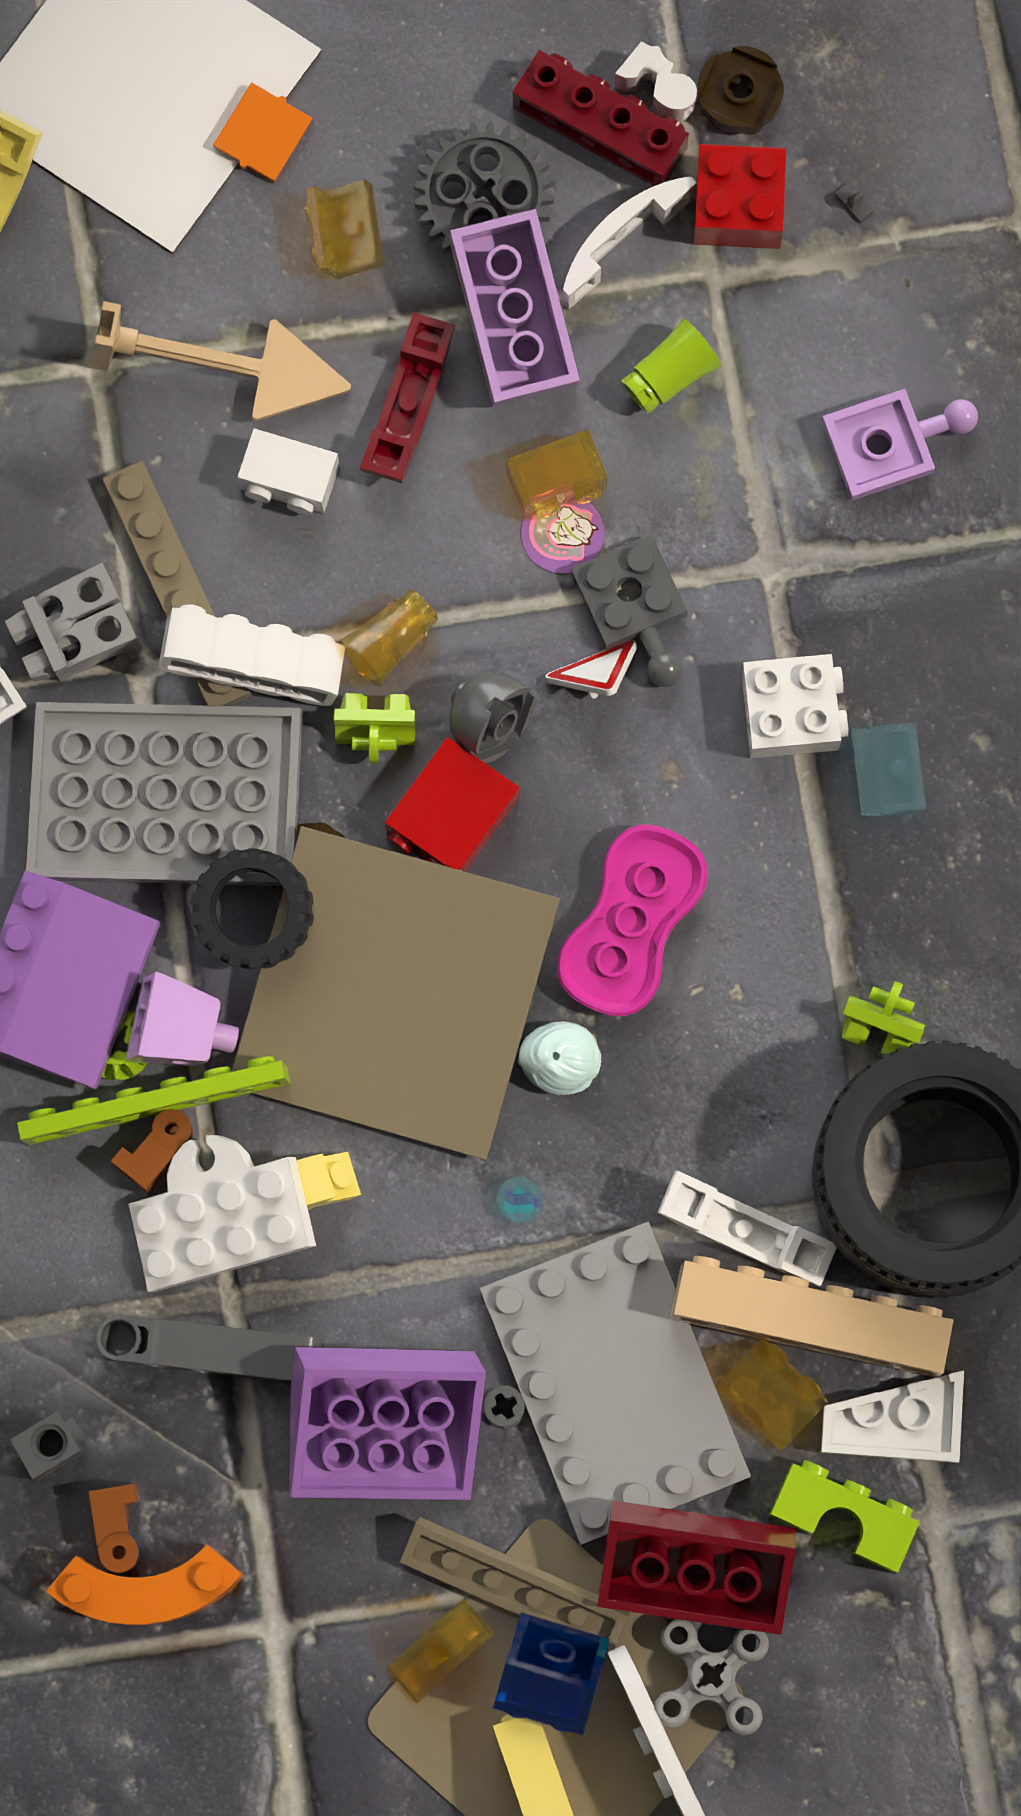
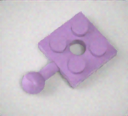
[822,389,978,501]

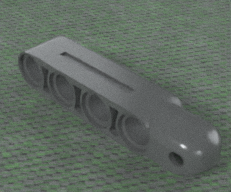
[96,1315,324,1383]

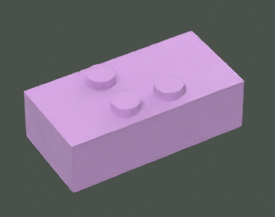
[449,209,580,407]

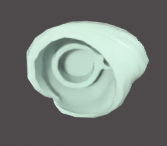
[517,1021,601,1095]

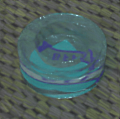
[497,1177,542,1223]

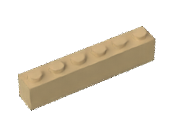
[670,1256,954,1378]

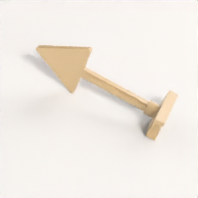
[90,301,351,421]

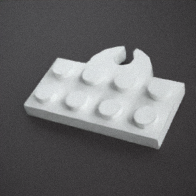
[129,1135,316,1292]

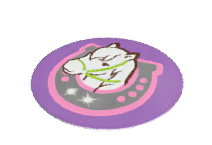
[521,493,604,574]

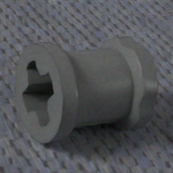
[484,1386,525,1429]

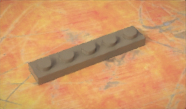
[400,1517,630,1654]

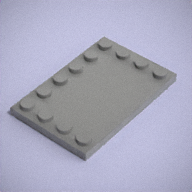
[26,702,303,886]
[480,1221,751,1545]

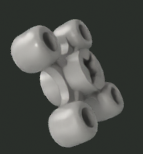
[654,1619,769,1736]

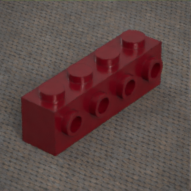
[512,50,689,187]

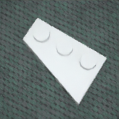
[820,1370,964,1463]

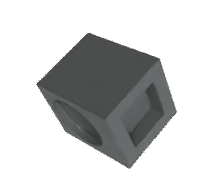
[10,1411,86,1481]

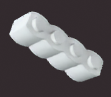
[158,605,345,706]

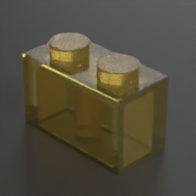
[506,429,607,519]

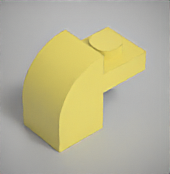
[296,1152,361,1210]

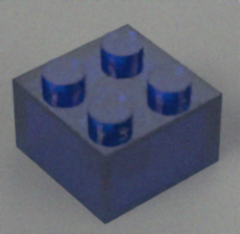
[493,1612,610,1735]

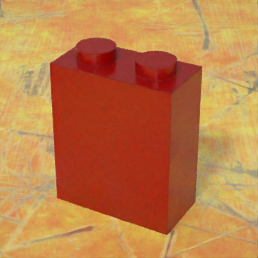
[385,737,520,872]

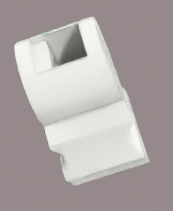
[614,41,697,122]

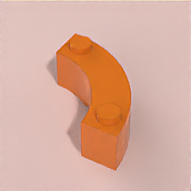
[45,1544,246,1625]

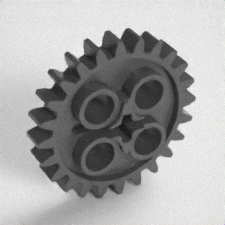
[414,122,554,253]

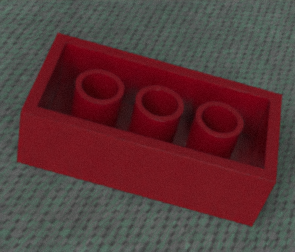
[597,1500,796,1635]

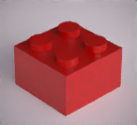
[694,144,787,249]

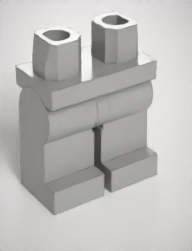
[5,563,142,682]

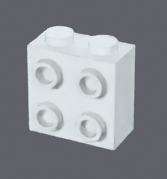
[741,654,848,759]

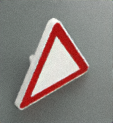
[545,640,637,699]

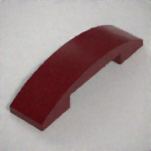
[360,312,455,483]

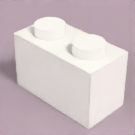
[238,429,340,515]

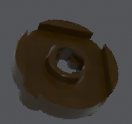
[697,46,784,135]

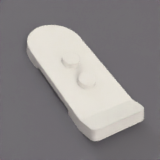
[607,1645,705,1816]

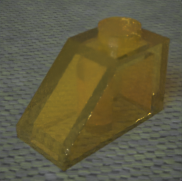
[387,1599,495,1704]

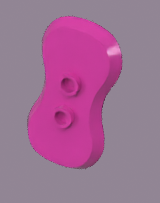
[557,825,708,1016]

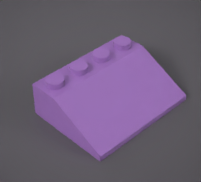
[0,870,161,1090]
[289,1347,486,1500]

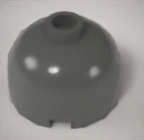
[449,672,535,763]

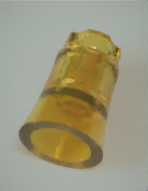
[338,589,438,687]

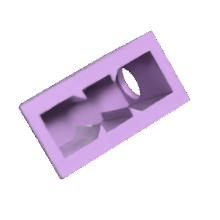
[126,972,239,1066]

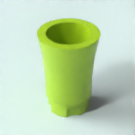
[621,318,722,414]

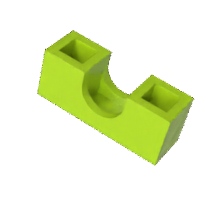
[768,1460,920,1574]

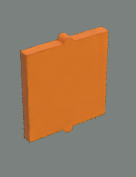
[213,82,313,183]

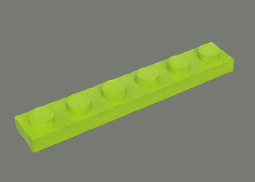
[17,1056,291,1146]

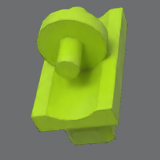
[334,693,416,763]
[842,981,925,1054]

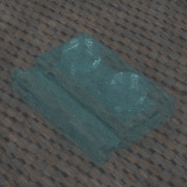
[851,722,926,819]

